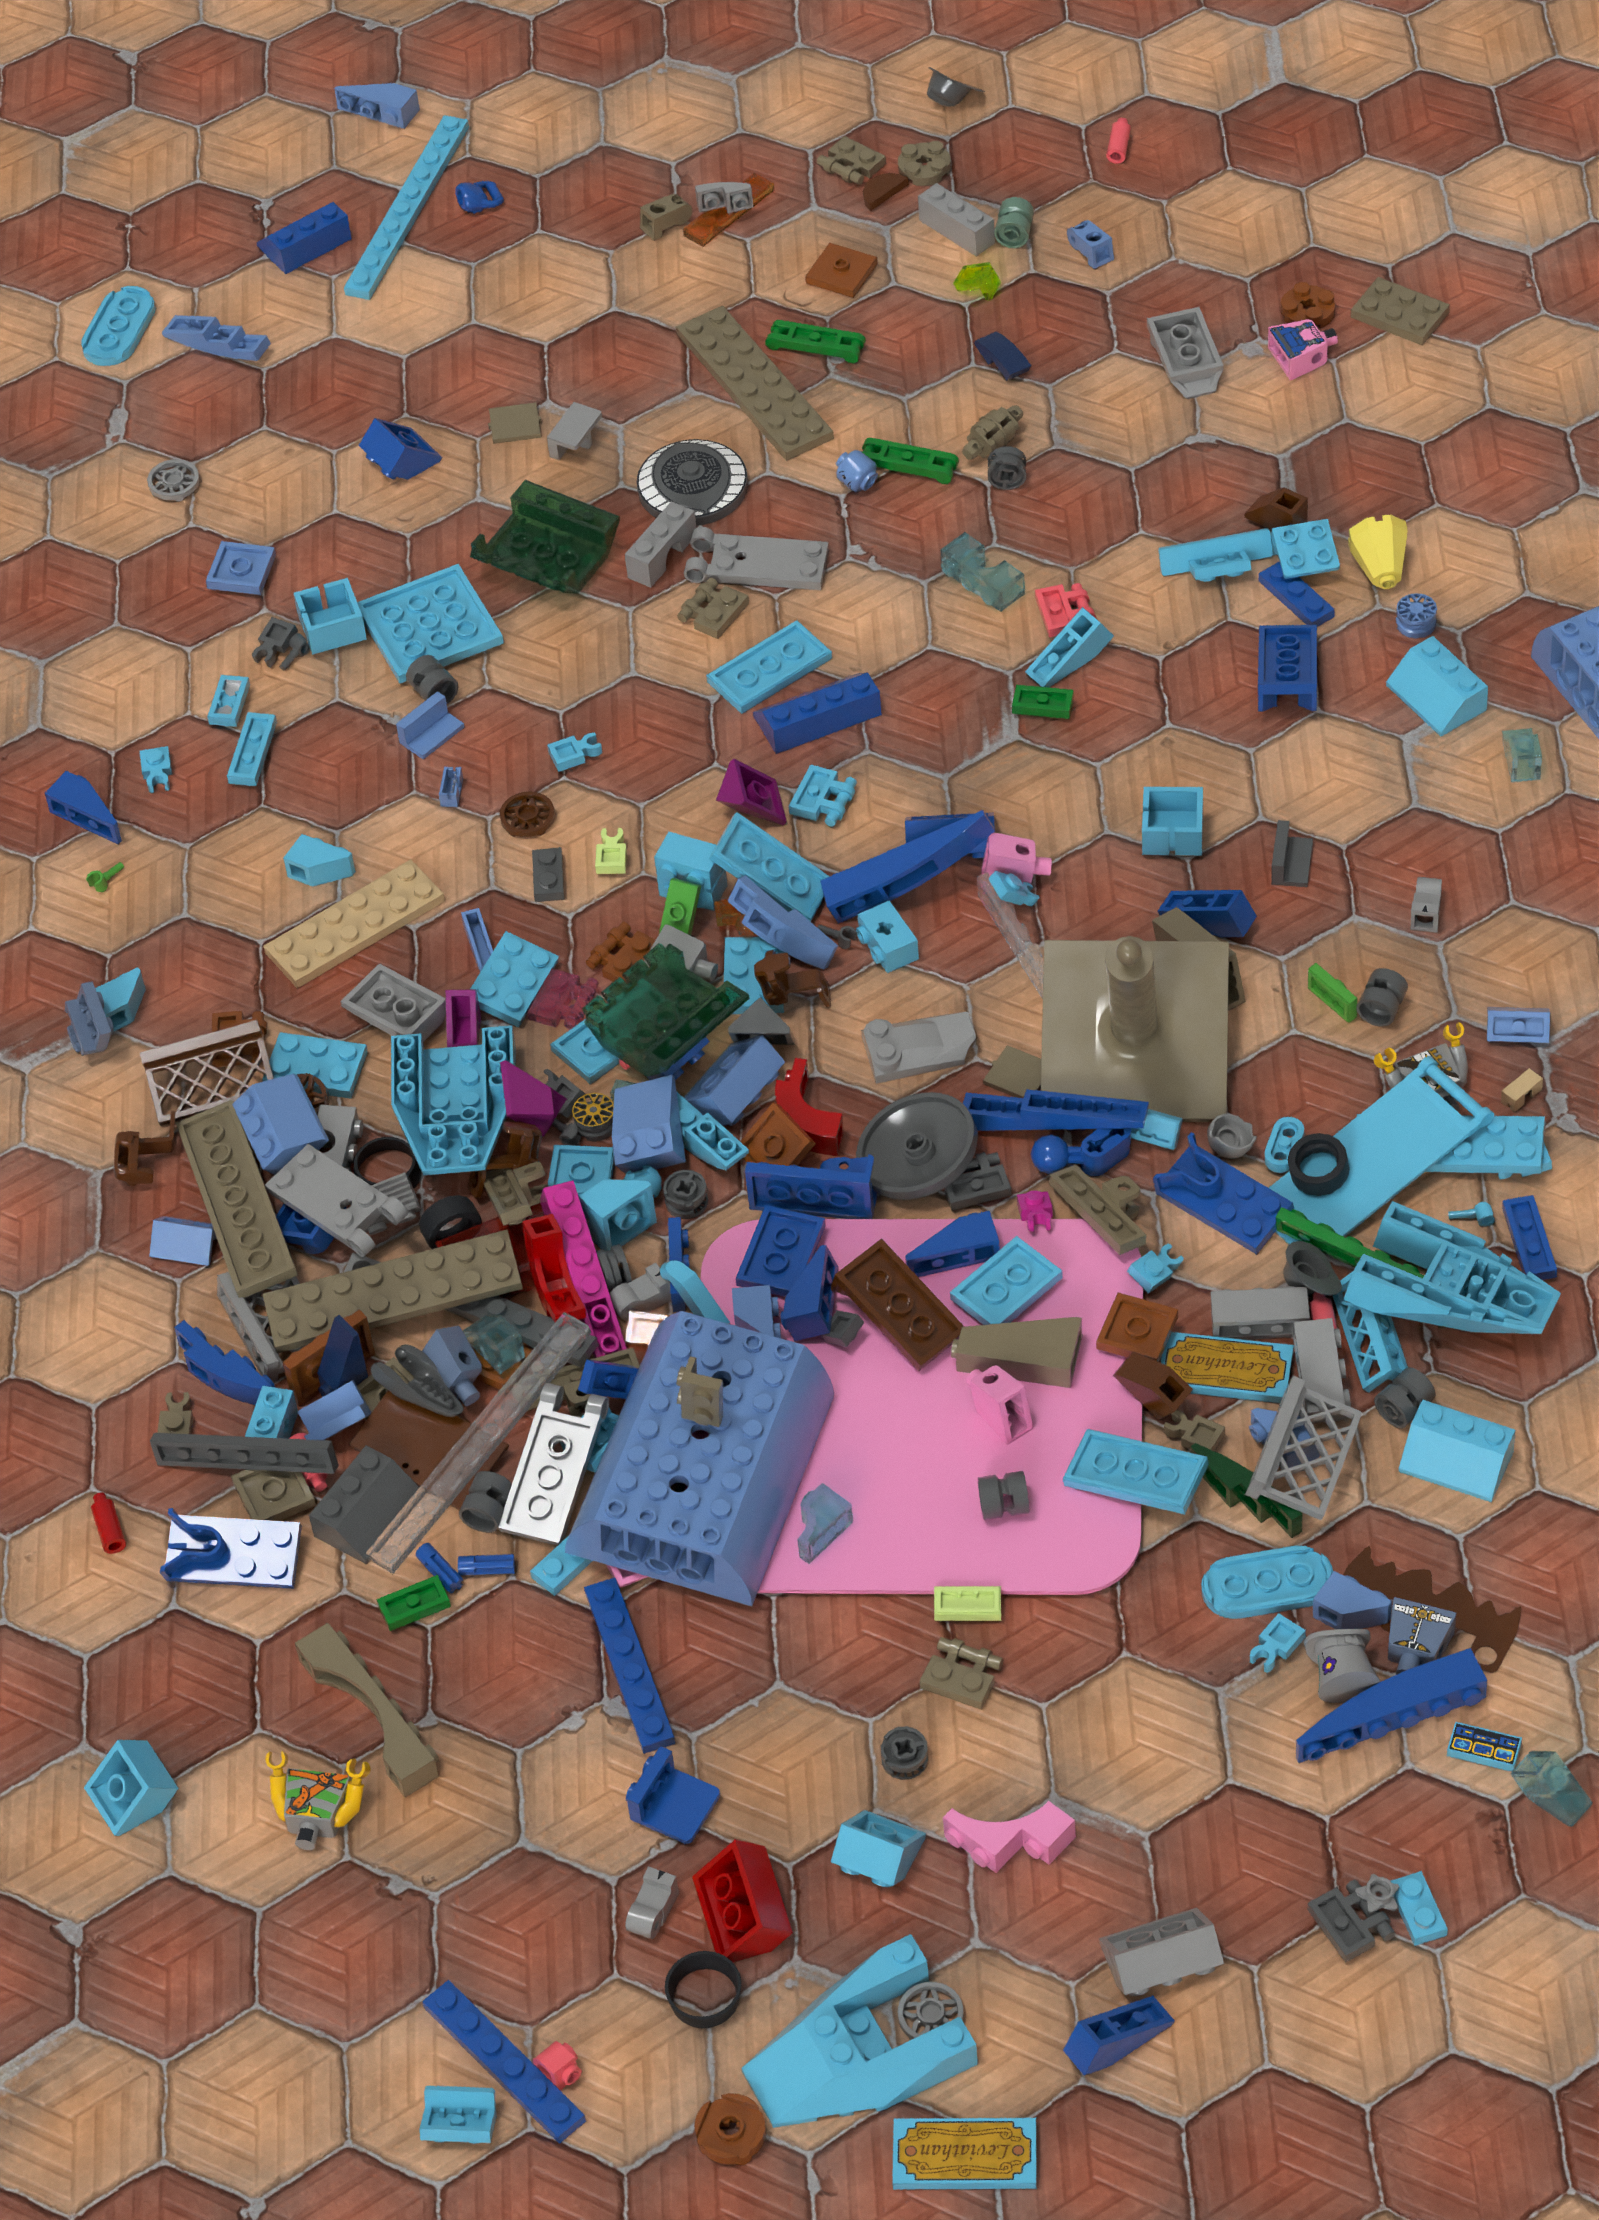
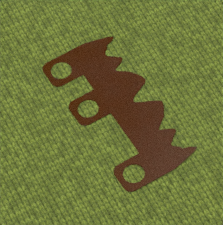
[1343,1546,1521,1673]

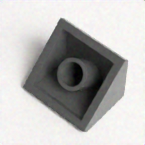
[728,997,795,1045]

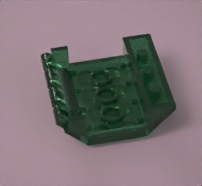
[470,480,620,594]
[582,943,750,1077]

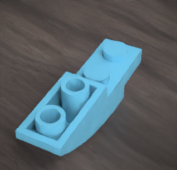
[676,1091,749,1170]

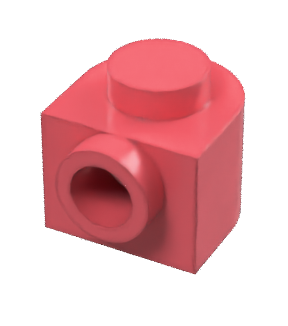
[533,2041,582,2090]

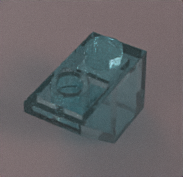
[463,1315,525,1374]
[1510,1751,1593,1826]

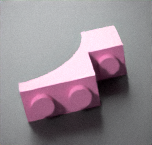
[943,1801,1076,1873]

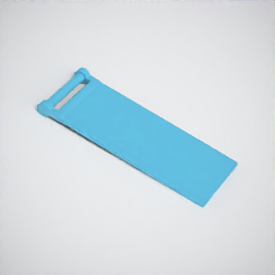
[1269,1056,1494,1245]

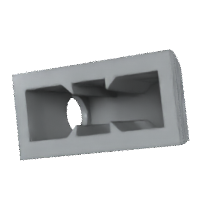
[641,924,718,992]

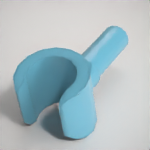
[1448,1202,1495,1227]

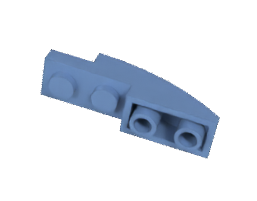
[728,876,838,970]

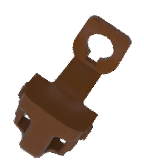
[754,950,831,1007]
[114,1111,175,1186]
[468,1121,542,1198]

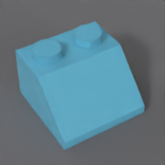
[579,1179,657,1251]
[84,1740,179,1836]
[831,1810,926,1887]

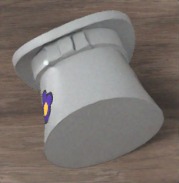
[1304,1629,1380,1703]

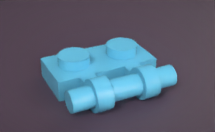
[788,765,857,827]

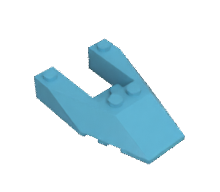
[1343,1201,1561,1334]
[741,1934,978,2128]

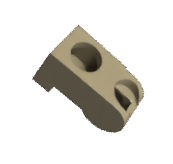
[640,194,693,240]

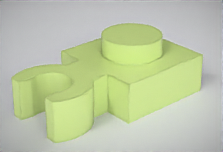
[595,828,627,874]

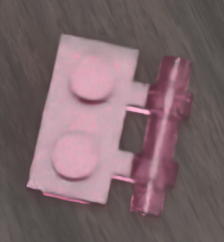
[527,968,599,1030]

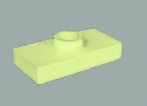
[934,1586,1001,1621]

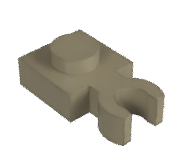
[157,1392,194,1434]
[1164,1410,1225,1451]

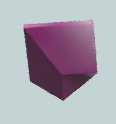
[716,759,787,825]
[500,1060,567,1137]

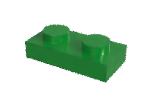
[1012,685,1074,719]
[376,1575,451,1631]

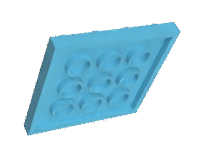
[357,564,504,684]

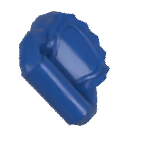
[455,181,504,214]

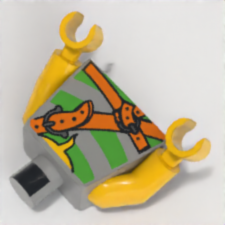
[265,1751,371,1850]

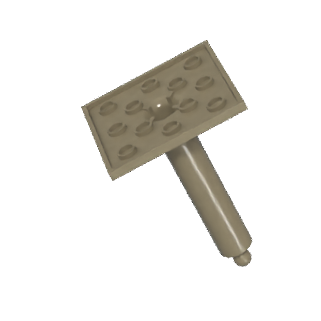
[1041,936,1229,1122]

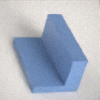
[396,691,465,760]
[1487,1007,1550,1043]
[149,1216,217,1266]
[297,1380,371,1440]

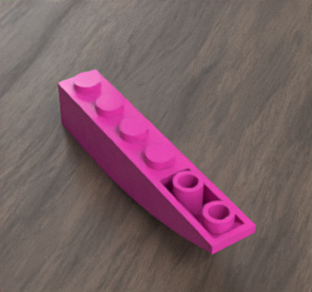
[540,1180,627,1358]

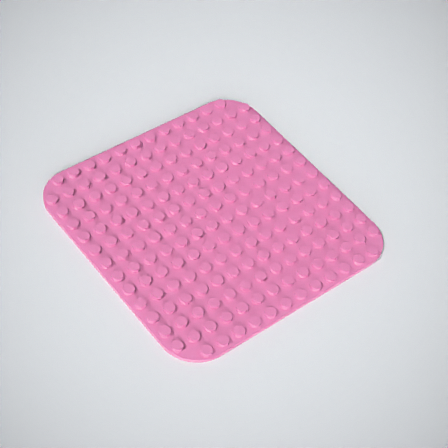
[685,1219,1143,1595]

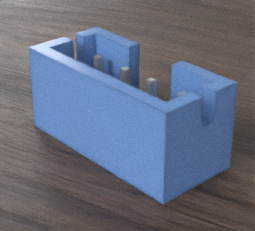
[439,767,463,807]

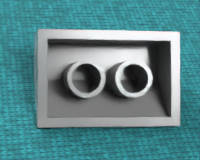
[1099,1907,1224,1996]

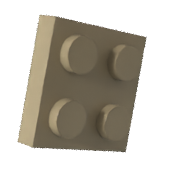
[231,1470,316,1521]

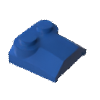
[276,1204,347,1254]

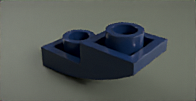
[974,331,1032,380]

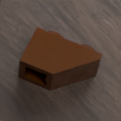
[1244,487,1308,530]
[1113,1352,1193,1420]

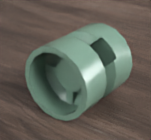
[994,197,1034,248]

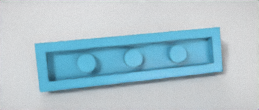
[1332,1272,1408,1392]

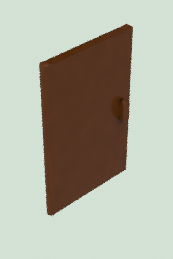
[349,1390,509,1511]

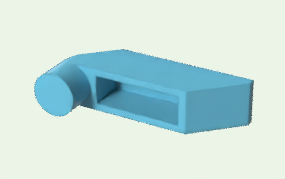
[660,1261,730,1324]

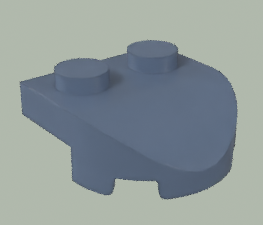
[65,981,114,1056]

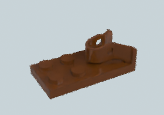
[831,1238,964,1371]

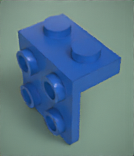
[626,1746,720,1844]

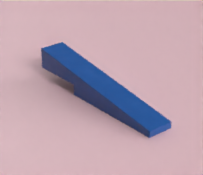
[963,1089,1149,1131]

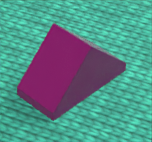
[445,989,481,1047]

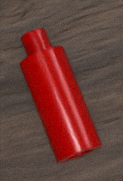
[91,1492,126,1554]

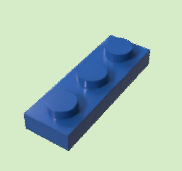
[1258,561,1335,627]
[1502,1195,1557,1280]
[668,1217,690,1312]

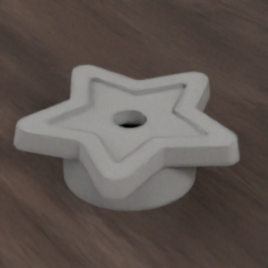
[1355,1874,1399,1914]

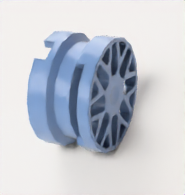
[1396,593,1437,638]

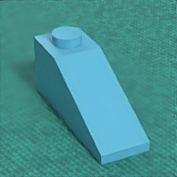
[1025,607,1114,687]

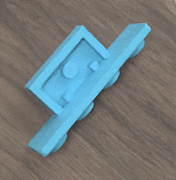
[1158,528,1273,582]

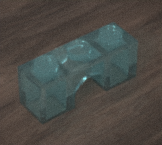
[940,532,1025,612]

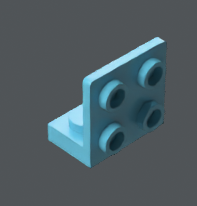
[1271,519,1340,579]

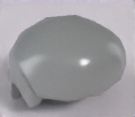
[1207,1113,1257,1159]

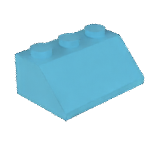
[1386,636,1488,736]
[1398,1399,1516,1502]

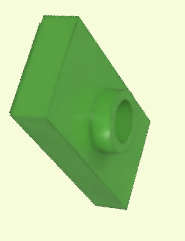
[659,878,701,936]
[1308,963,1357,1023]

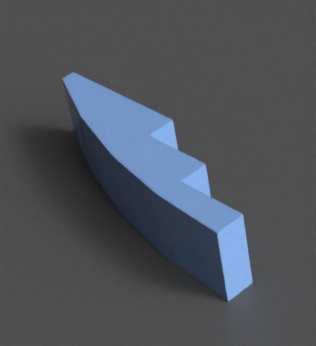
[161,315,271,361]

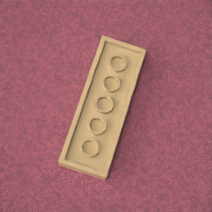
[263,859,445,989]

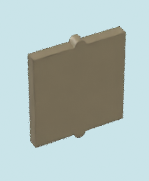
[488,402,542,444]
[983,1045,1041,1098]

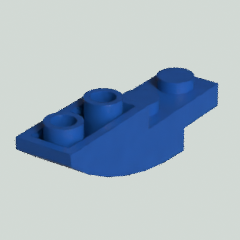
[174,1320,276,1405]

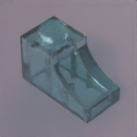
[1502,728,1542,782]
[797,1483,853,1564]

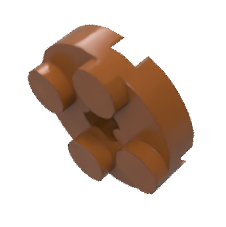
[1280,282,1335,328]
[694,2093,766,2165]

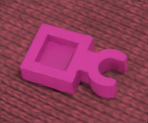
[1017,1191,1053,1232]

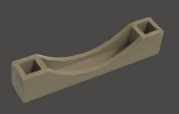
[295,1623,439,1797]

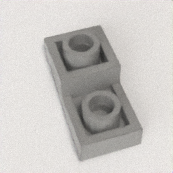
[695,182,753,213]

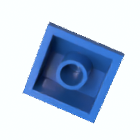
[359,418,442,480]

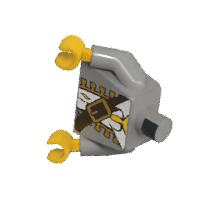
[1374,1022,1468,1111]

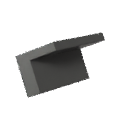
[1271,820,1313,887]

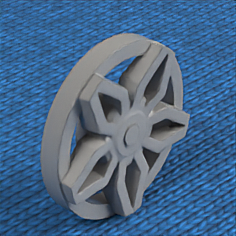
[147,459,200,502]
[898,1982,964,2040]

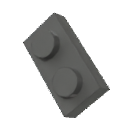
[532,847,565,902]

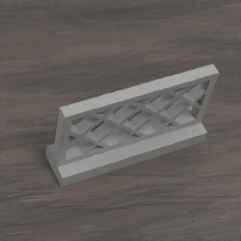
[217,1272,305,1383]
[1245,1376,1362,1520]

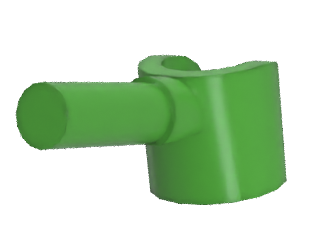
[86,862,124,892]

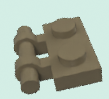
[817,136,886,185]
[677,578,749,639]
[920,1637,1004,1710]

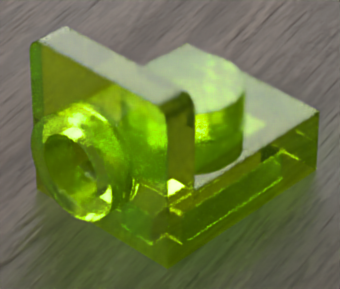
[953,262,1001,300]

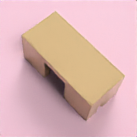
[1501,1068,1543,1112]

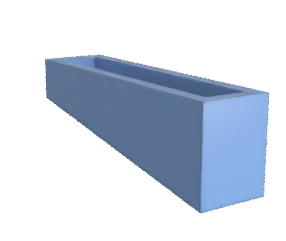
[461,908,493,973]

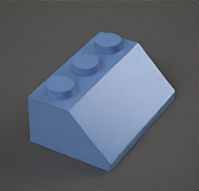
[683,1035,785,1126]
[232,1074,329,1175]

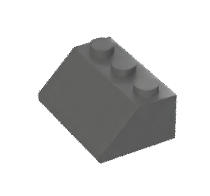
[309,1446,423,1564]

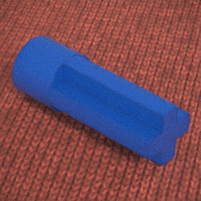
[415,1543,463,1593]
[458,1554,515,1576]

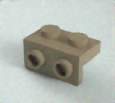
[676,1356,723,1427]

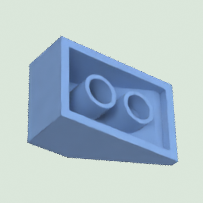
[612,1075,686,1174]

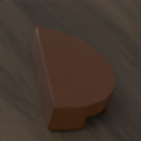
[863,173,909,211]

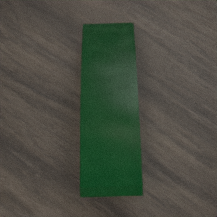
[1190,1443,1302,1538]

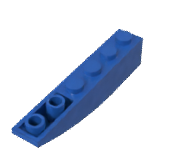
[820,810,995,924]
[1296,1648,1487,1763]

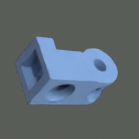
[1067,220,1114,269]

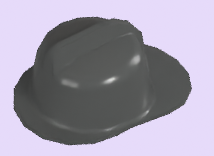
[927,67,985,107]
[1283,1241,1342,1296]

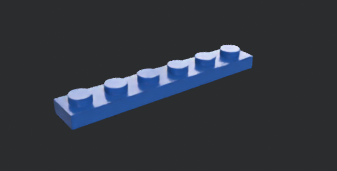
[584,1577,675,1754]
[422,1980,586,2144]

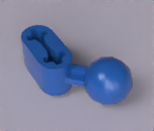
[1030,1128,1131,1176]

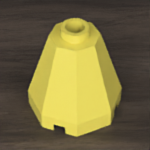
[1348,515,1408,589]

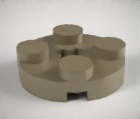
[898,141,951,186]

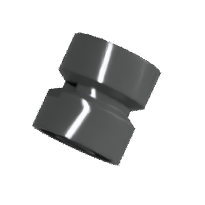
[406,655,459,704]
[1357,968,1408,1026]
[1374,1367,1436,1428]
[459,1471,512,1533]
[977,1471,1030,1520]

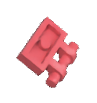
[1035,583,1096,638]

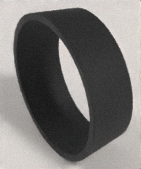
[354,1137,421,1189]
[665,1951,741,2028]

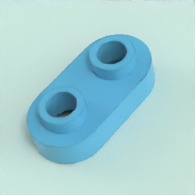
[1265,1117,1304,1173]

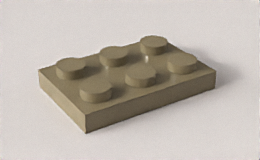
[1351,277,1450,346]

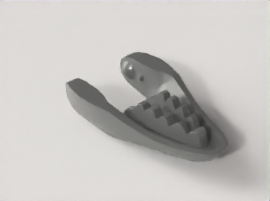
[371,1345,464,1417]

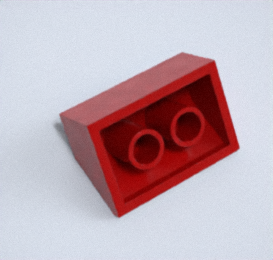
[692,1839,793,1962]

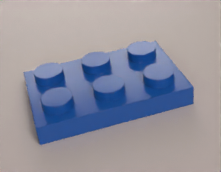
[736,1205,826,1297]

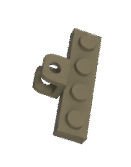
[484,1162,549,1225]
[1049,1164,1146,1255]
[510,1347,640,1418]

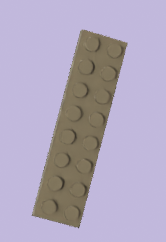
[676,305,834,461]
[176,1100,298,1298]
[263,1230,523,1353]

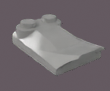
[1147,307,1223,399]
[340,963,446,1042]
[861,1011,976,1084]

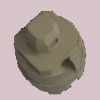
[962,405,1023,460]

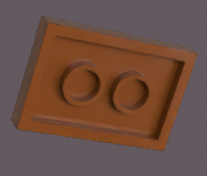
[282,1309,375,1406]

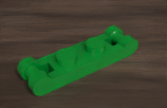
[765,320,866,363]
[861,438,959,484]

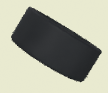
[1287,1133,1350,1196]
[419,1195,483,1249]

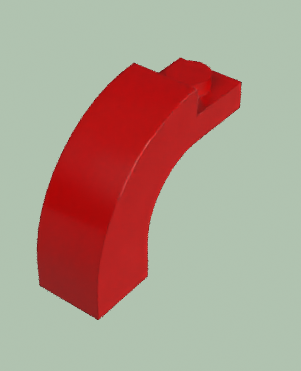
[775,1058,844,1156]
[522,1213,586,1325]

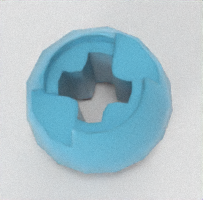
[623,1165,662,1198]

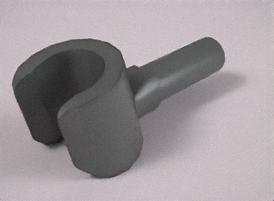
[279,633,310,671]
[817,925,857,949]
[552,1118,581,1146]

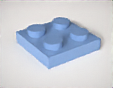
[206,541,276,595]

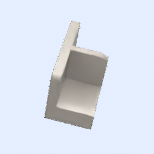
[547,402,602,460]

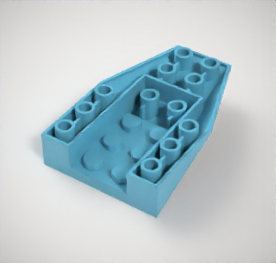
[391,1025,516,1176]

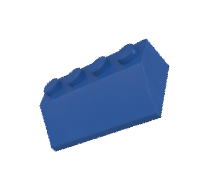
[753,672,882,754]

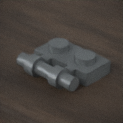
[944,1152,1012,1210]
[1307,1879,1396,1963]

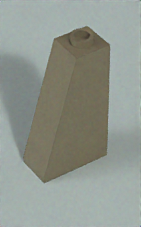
[1152,907,1246,1011]
[951,1317,1083,1388]

